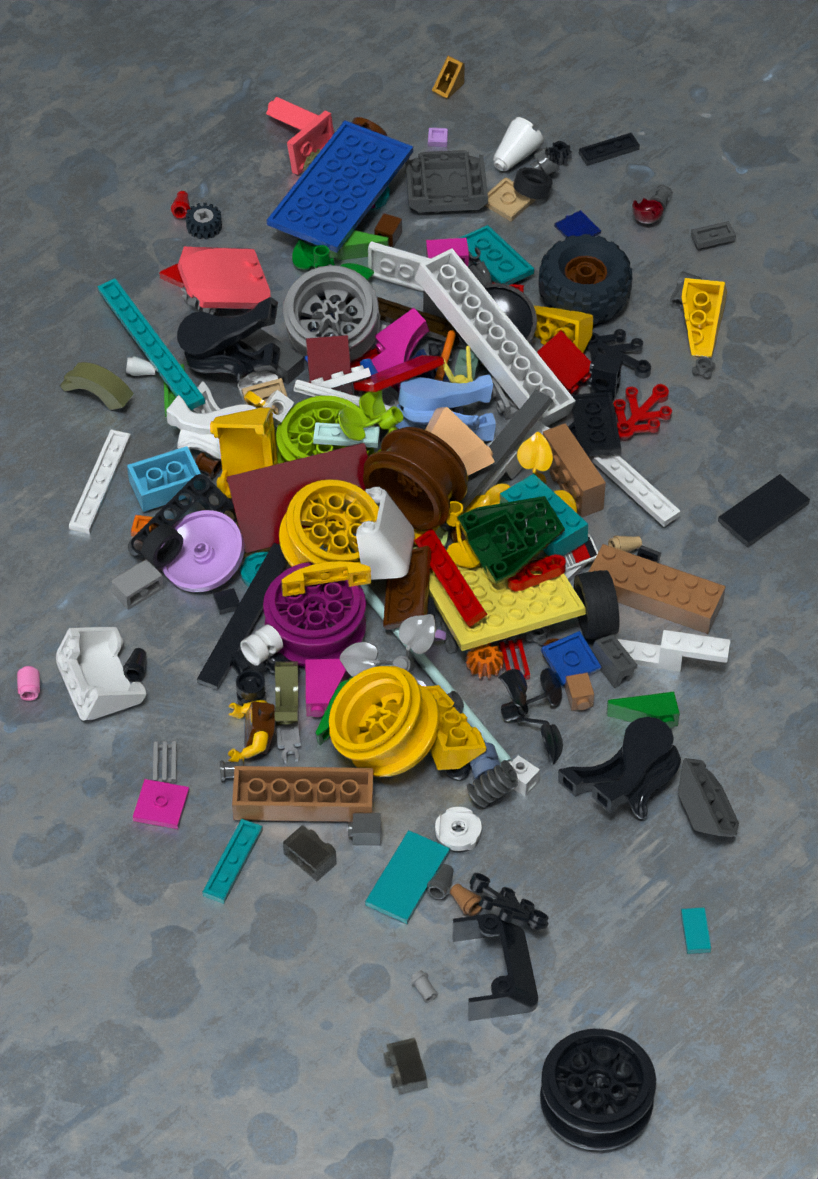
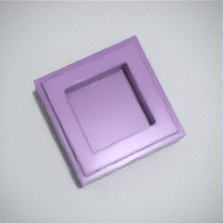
[428,128,448,147]

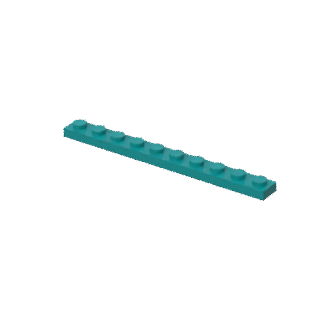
[97,278,206,410]

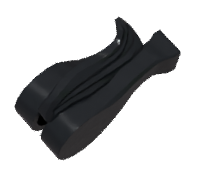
[177,297,280,381]
[558,717,681,819]

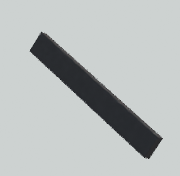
[197,543,288,691]

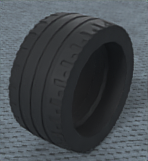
[574,570,620,639]

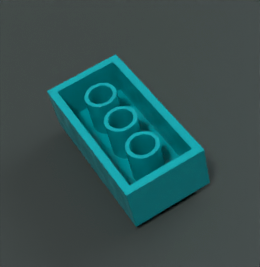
[500,474,588,556]

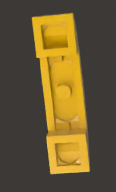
[282,561,371,597]

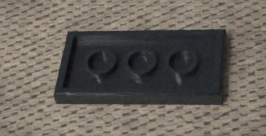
[571,392,621,456]
[718,474,810,547]

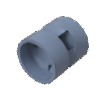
[469,742,501,780]

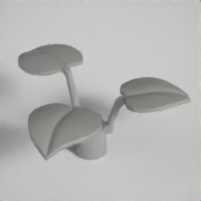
[340,614,436,686]

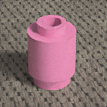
[17,666,40,701]

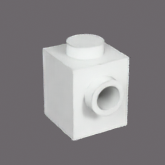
[509,755,540,797]

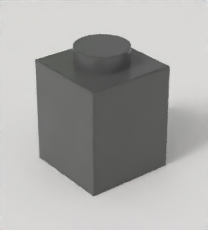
[348,813,381,845]

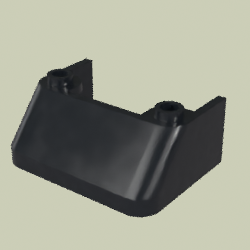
[452,914,538,1021]

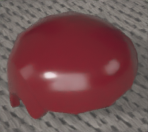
[632,198,663,224]

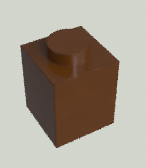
[374,213,402,248]

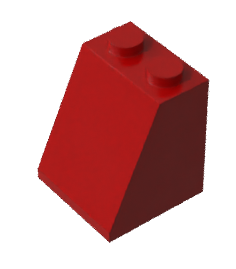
[537,331,591,394]

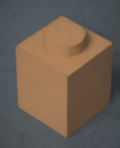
[565,673,594,711]

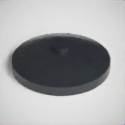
[455,283,537,351]

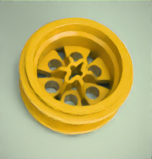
[279,479,379,567]
[329,666,439,777]

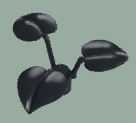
[498,668,563,765]

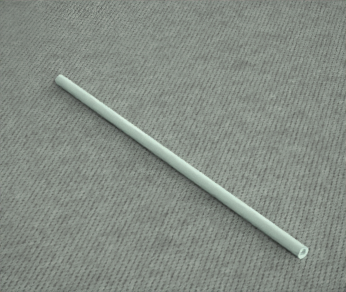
[322,545,512,763]

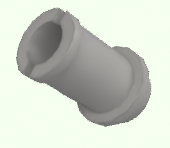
[411,970,438,1003]

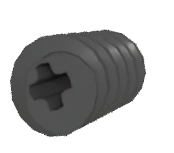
[467,760,518,807]

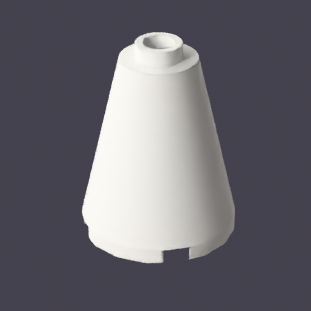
[493,117,544,171]

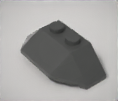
[678,758,739,837]

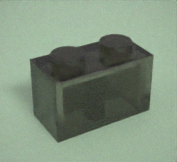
[283,825,336,881]

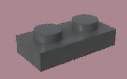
[691,221,736,249]

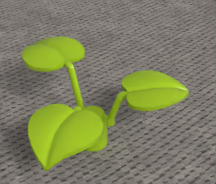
[338,390,403,452]

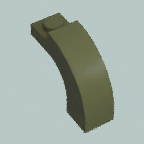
[60,362,134,410]
[275,661,299,725]

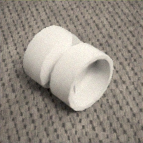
[240,625,283,665]

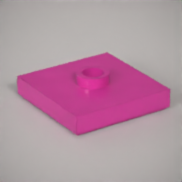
[133,779,190,829]

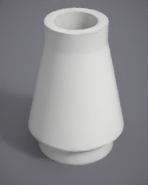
[126,356,156,376]

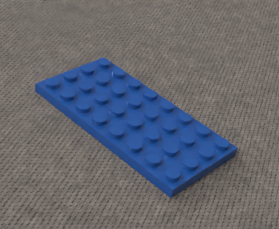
[267,120,413,253]

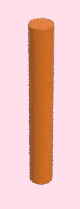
[435,330,456,381]

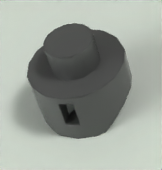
[530,147,560,176]

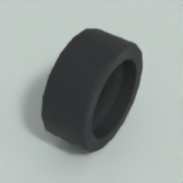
[513,167,553,199]
[142,524,183,568]

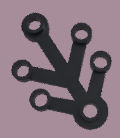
[585,329,651,379]
[469,873,549,930]

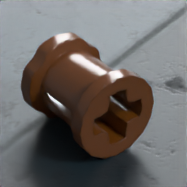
[195,453,221,479]

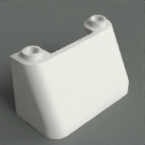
[356,487,415,580]
[56,627,146,721]

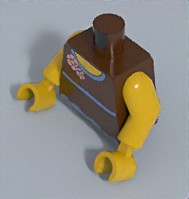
[228,700,275,762]

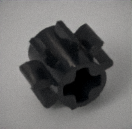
[548,141,572,165]

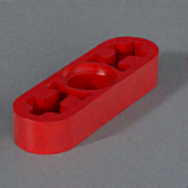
[508,554,566,591]

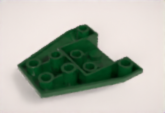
[457,496,565,584]

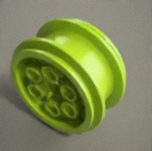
[276,395,374,464]

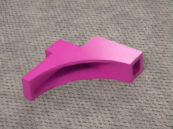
[372,308,429,393]

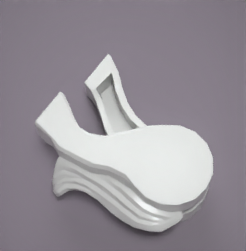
[166,381,256,461]

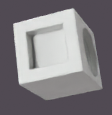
[263,390,294,426]

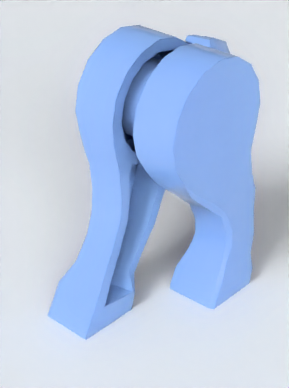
[396,374,496,441]

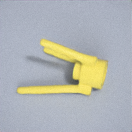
[443,346,473,383]

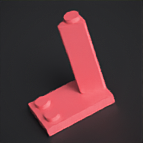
[266,97,334,175]

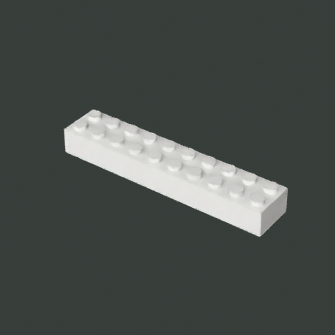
[415,248,575,426]

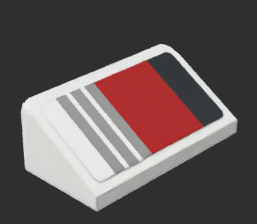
[563,534,598,572]

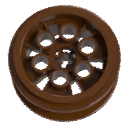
[363,427,468,530]

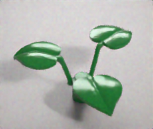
[292,240,374,281]

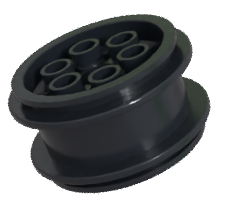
[540,1029,656,1150]

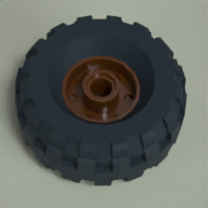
[539,234,632,324]

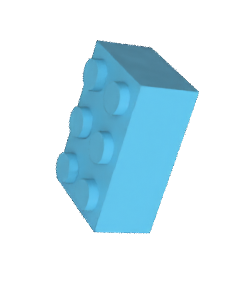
[127,446,203,512]

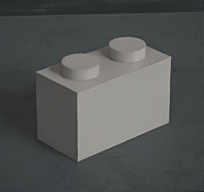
[111,559,164,610]

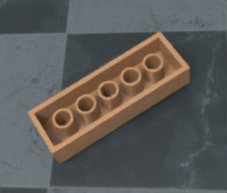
[589,544,726,634]
[232,766,373,822]

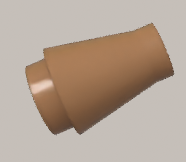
[450,884,482,916]

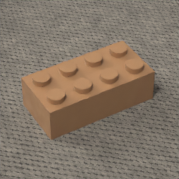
[542,423,606,518]

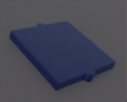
[554,210,601,238]

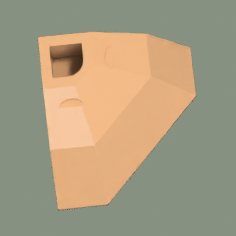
[425,407,495,475]

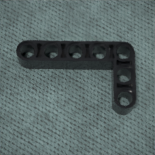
[128,474,237,557]

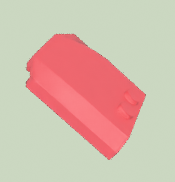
[178,247,271,309]

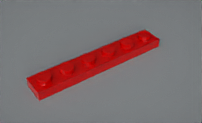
[414,528,488,627]

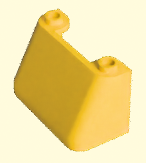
[210,407,278,498]

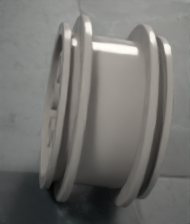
[283,266,380,363]

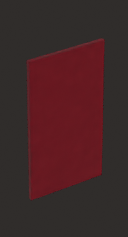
[226,443,368,553]

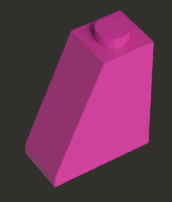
[305,659,350,718]

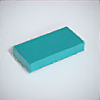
[681,907,711,954]

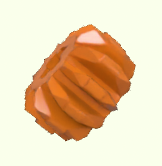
[466,643,503,680]

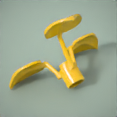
[485,431,578,514]
[413,494,490,568]

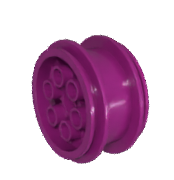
[263,562,366,667]

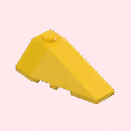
[533,305,593,353]

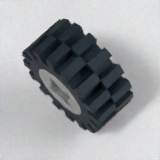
[186,203,222,240]

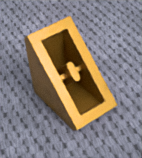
[432,56,465,99]

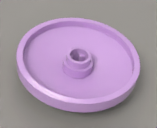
[160,510,245,592]

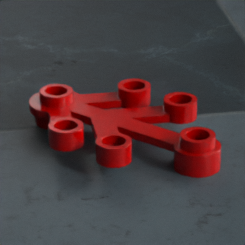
[614,384,672,441]

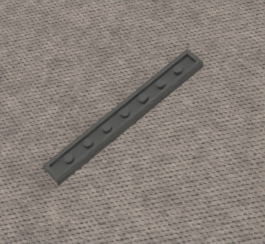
[439,390,553,531]

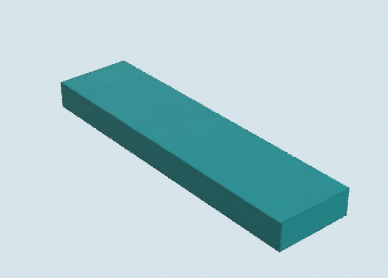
[202,818,263,904]

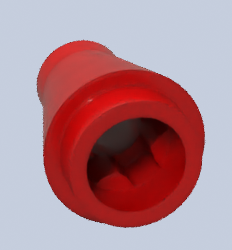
[171,191,190,219]

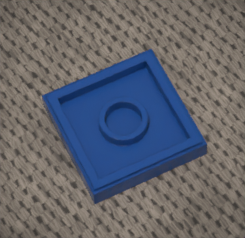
[541,631,602,687]

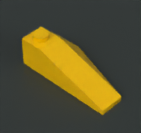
[681,278,727,358]
[423,685,487,770]

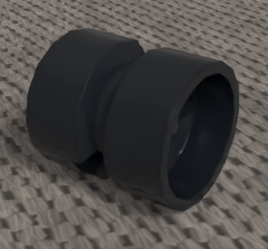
[236,669,266,706]

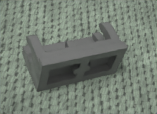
[592,634,638,688]

